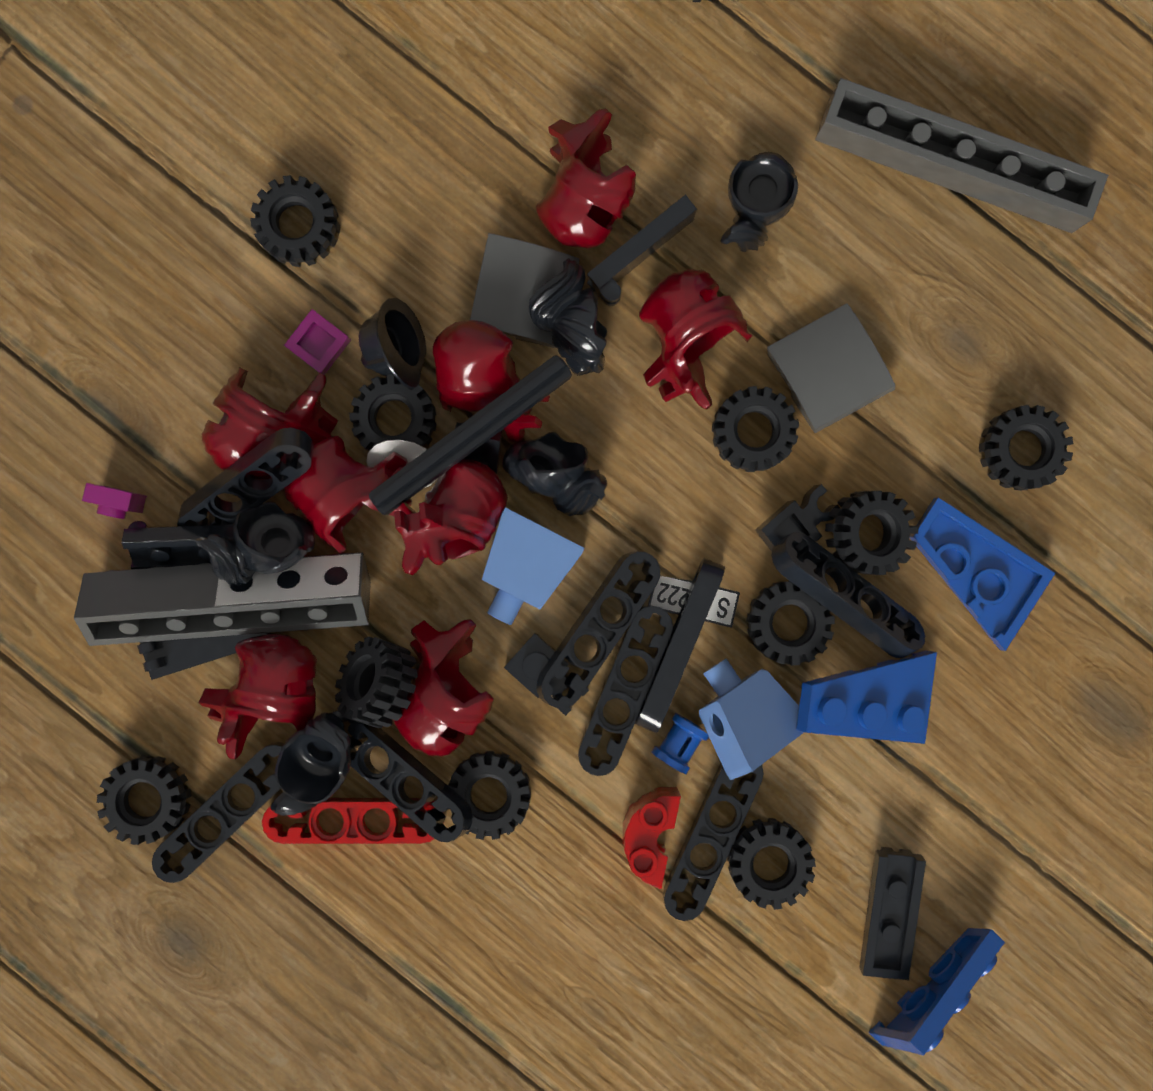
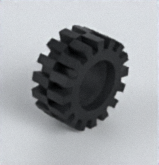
[250,175,340,267]
[349,374,437,451]
[712,386,799,472]
[979,405,1074,491]
[825,491,918,575]
[746,581,835,666]
[335,637,417,728]
[448,751,531,840]
[96,755,191,845]
[727,818,816,910]

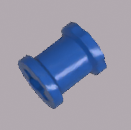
[651,712,709,774]

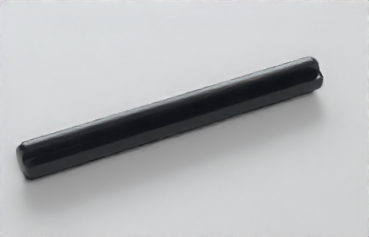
[369,355,572,516]

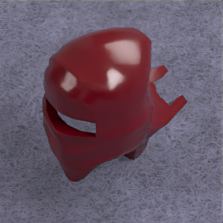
[536,108,636,249]
[639,269,753,410]
[433,320,550,442]
[202,367,338,480]
[285,436,416,554]
[394,459,508,575]
[393,619,494,756]
[198,634,317,759]

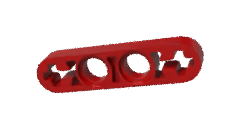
[262,798,444,844]

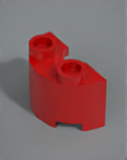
[623,787,681,889]

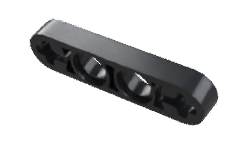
[177,428,314,527]
[771,532,925,659]
[536,552,660,708]
[635,558,725,733]
[578,605,673,776]
[332,711,473,842]
[152,742,284,883]
[663,763,764,921]

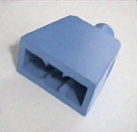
[482,507,585,625]
[699,658,804,780]

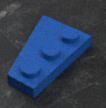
[909,497,1055,651]
[796,650,937,744]
[868,928,1005,1056]

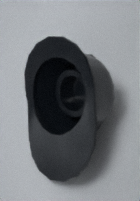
[358,298,426,388]

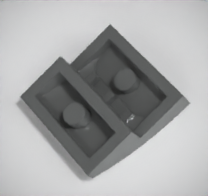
[470,233,579,348]
[767,303,896,433]

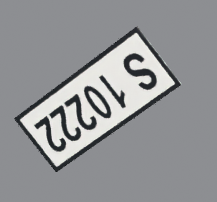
[648,576,740,628]

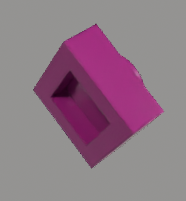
[284,309,351,375]
[82,483,147,519]

